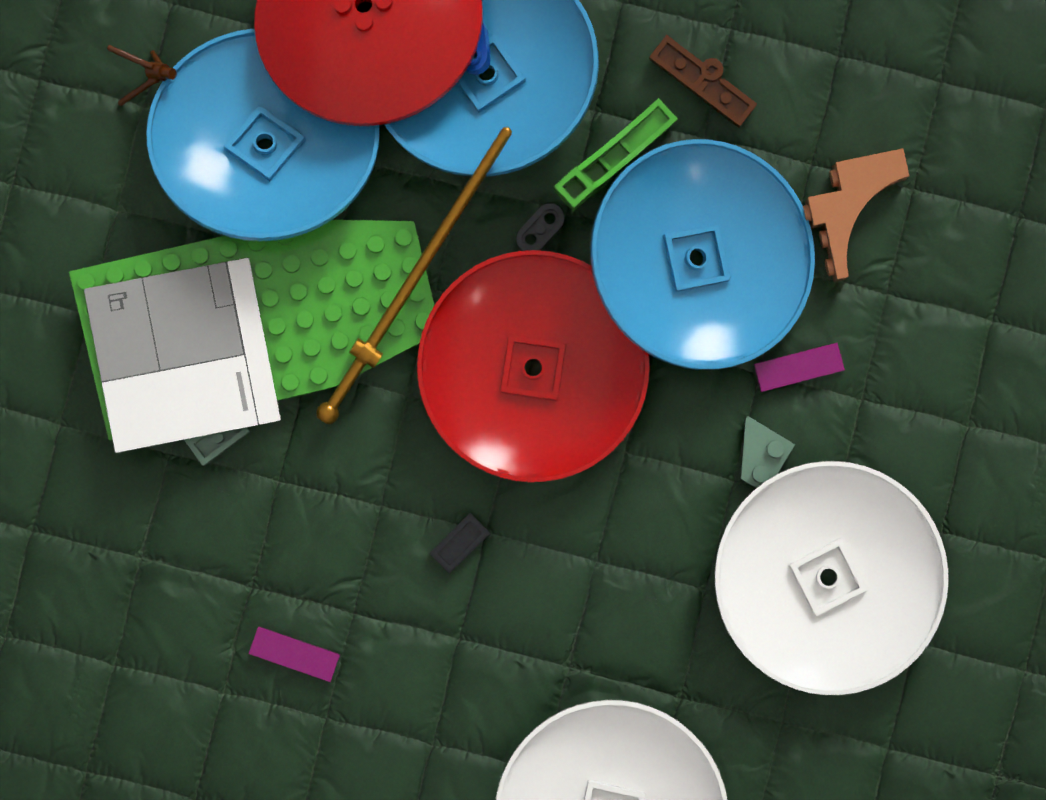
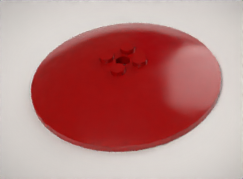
[254,0,483,126]
[417,250,650,482]

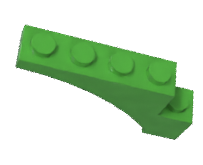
[554,98,678,212]

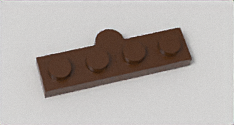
[649,35,757,128]

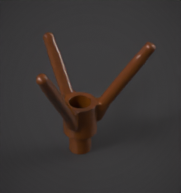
[107,45,177,106]

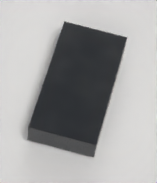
[429,513,490,574]

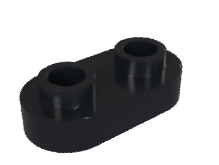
[516,203,564,251]

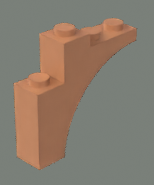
[803,149,909,282]

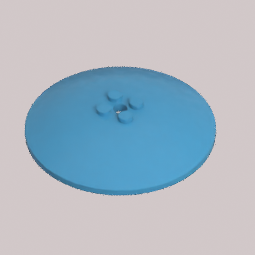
[384,0,599,177]
[147,29,380,241]
[590,139,815,370]

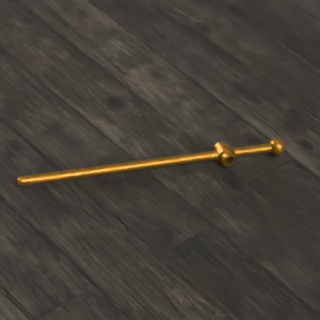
[316,127,512,424]

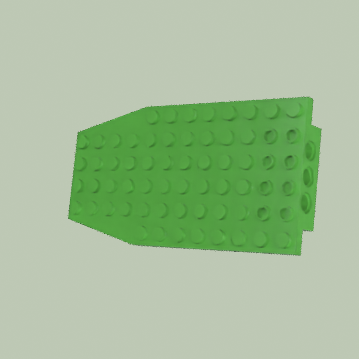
[69,220,434,441]

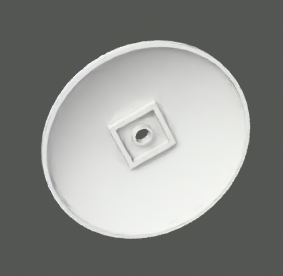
[715,461,948,695]
[496,700,727,800]

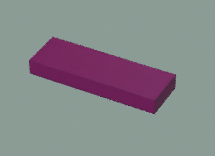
[754,343,845,392]
[249,626,341,682]

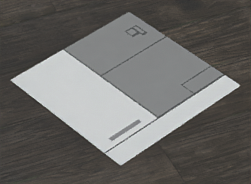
[84,258,281,453]

